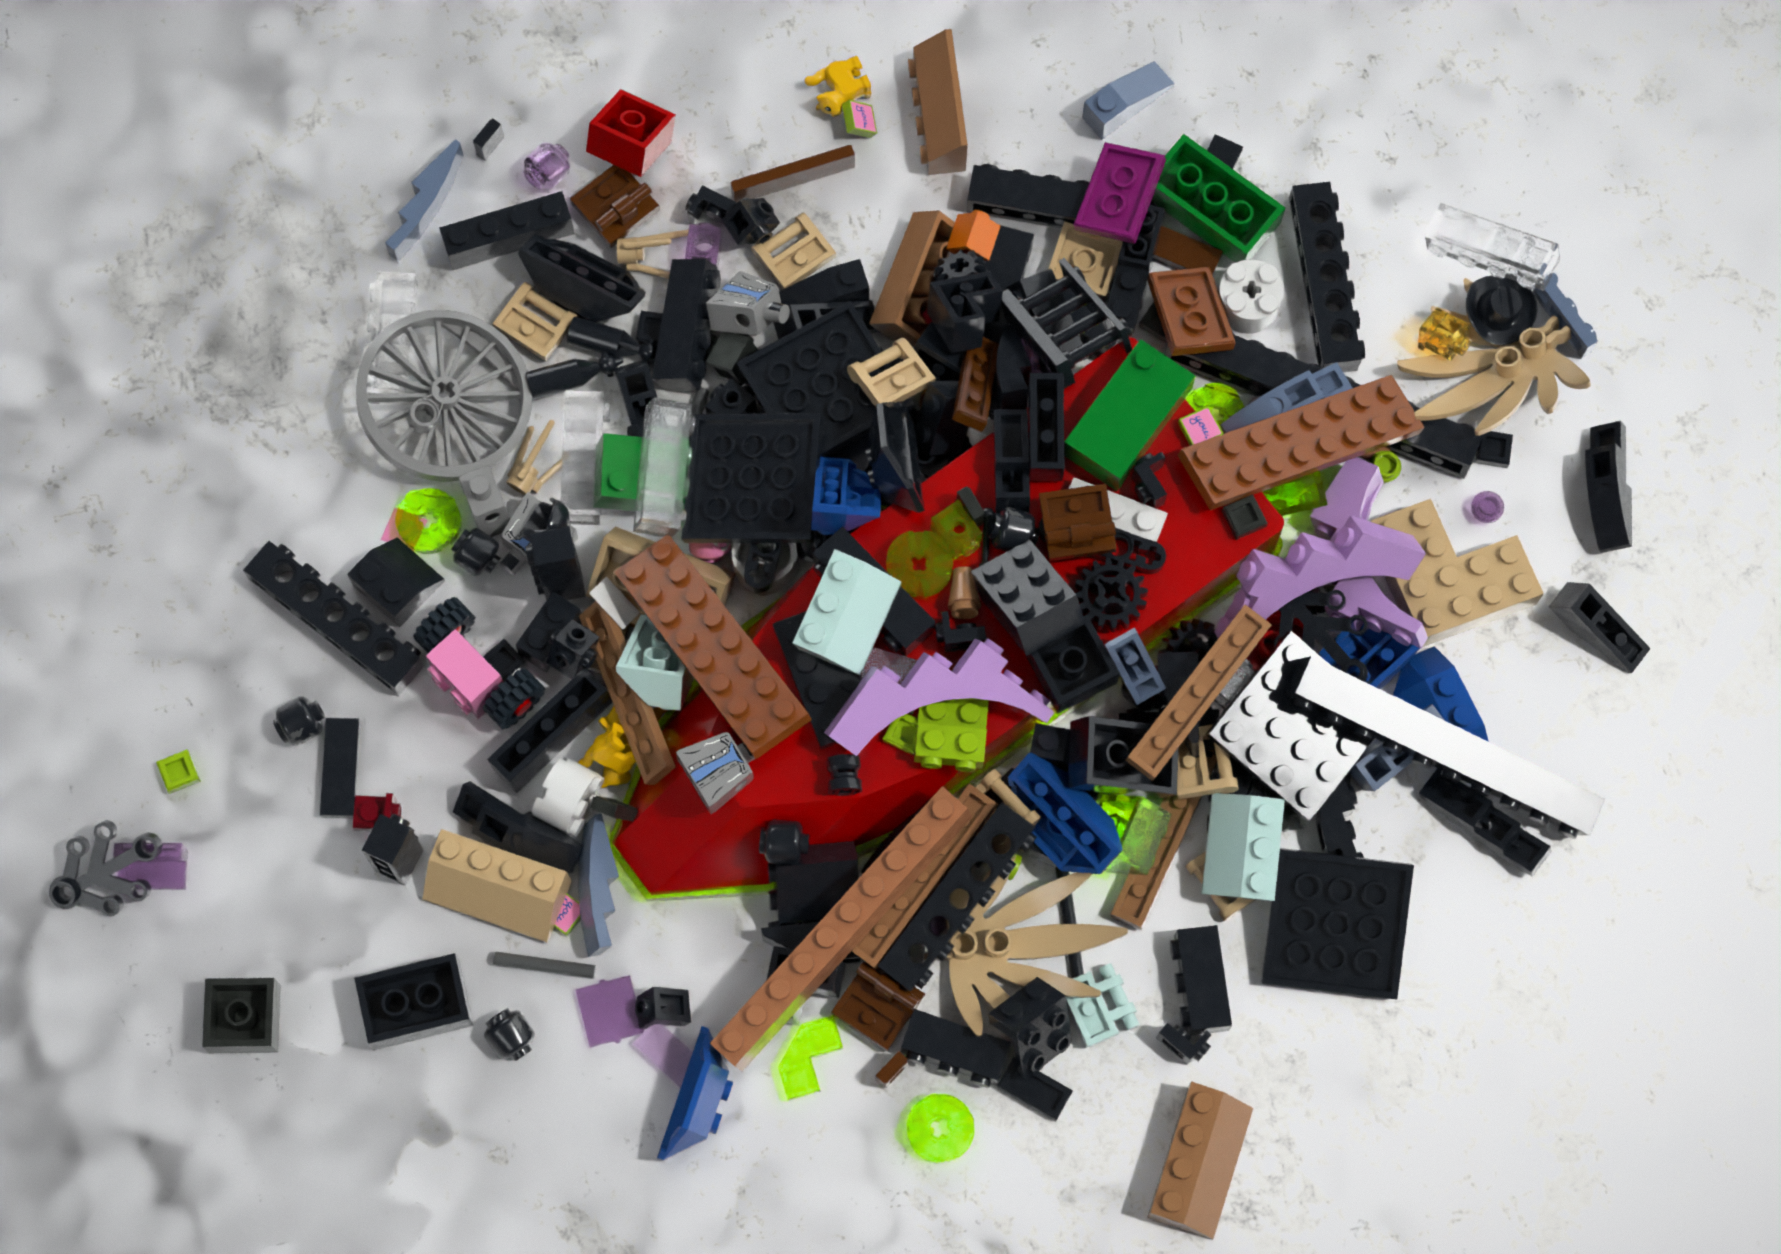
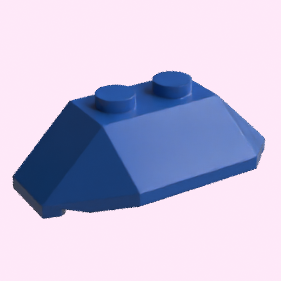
[811,457,881,535]
[1317,624,1420,690]
[1393,646,1489,742]
[1008,753,1123,874]
[657,1026,733,1161]

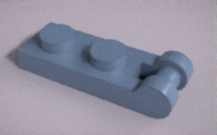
[1533,270,1598,359]

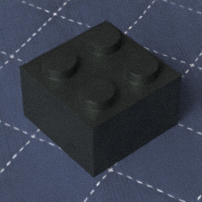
[202,978,281,1053]

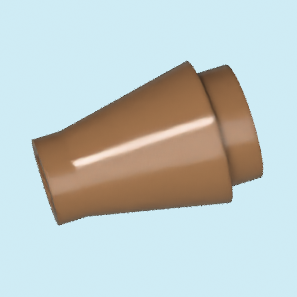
[948,567,981,620]

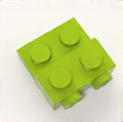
[914,698,988,772]

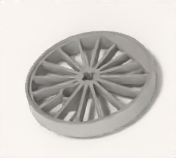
[356,310,532,482]

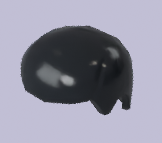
[523,498,570,542]

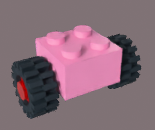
[413,597,545,730]

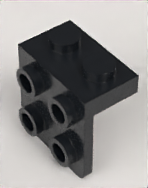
[988,977,1072,1079]

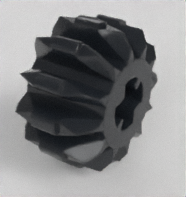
[933,249,988,281]

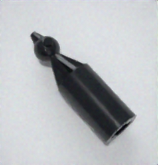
[567,317,657,364]
[526,351,623,400]

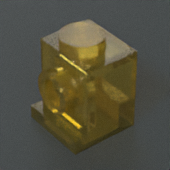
[1418,307,1471,361]

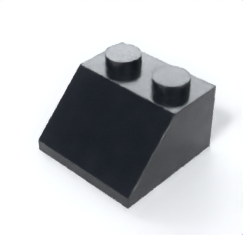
[347,537,445,627]

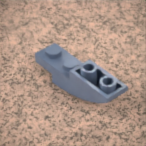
[1220,362,1352,434]

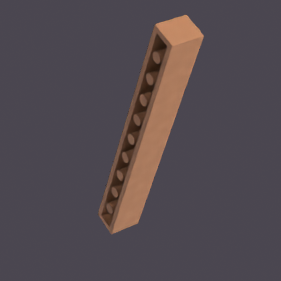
[710,786,973,1072]

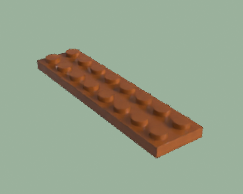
[1177,375,1425,510]
[614,534,812,759]

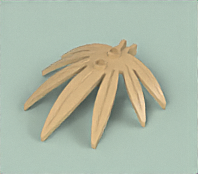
[1397,278,1591,436]
[923,845,1128,1037]

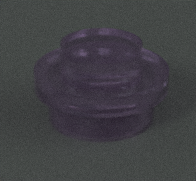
[1471,491,1504,523]

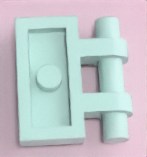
[1066,963,1139,1049]

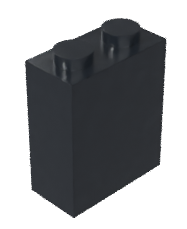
[767,841,859,924]

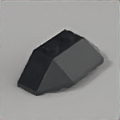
[518,234,646,322]
[866,401,925,513]

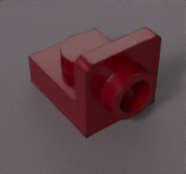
[352,793,402,832]

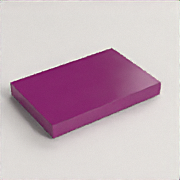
[1073,142,1166,244]

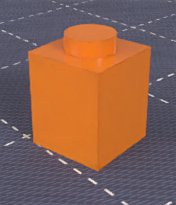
[946,210,1001,261]

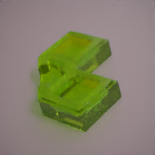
[778,1015,843,1101]

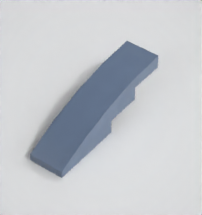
[385,139,464,262]
[578,813,619,957]

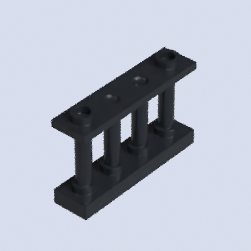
[1001,258,1132,389]

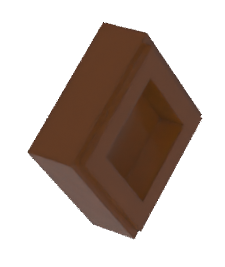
[875,1051,908,1088]

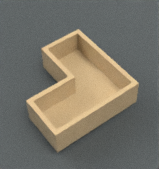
[1370,499,1544,647]

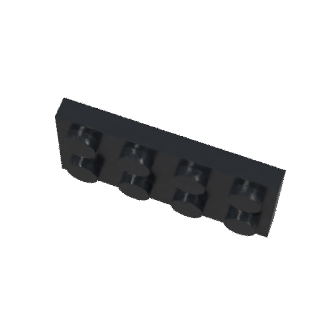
[772,611,865,750]

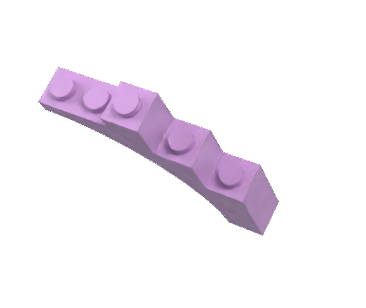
[1310,457,1428,648]
[1214,515,1426,638]
[824,638,1055,756]

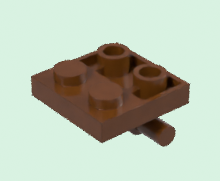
[570,165,660,248]
[1039,484,1117,561]
[831,961,925,1052]

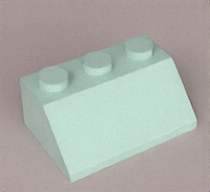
[793,549,902,676]
[616,614,694,711]
[1201,793,1285,901]

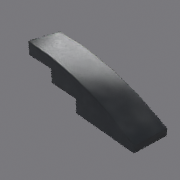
[1418,768,1552,877]

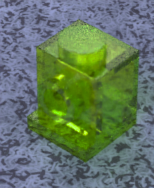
[931,500,982,560]

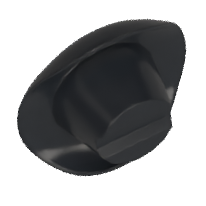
[1465,275,1538,345]

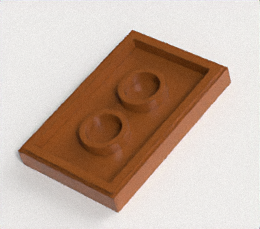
[1147,267,1236,356]

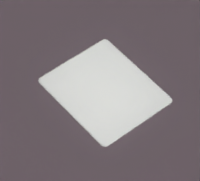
[590,577,639,629]

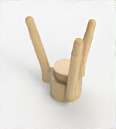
[617,229,693,279]
[506,420,569,495]

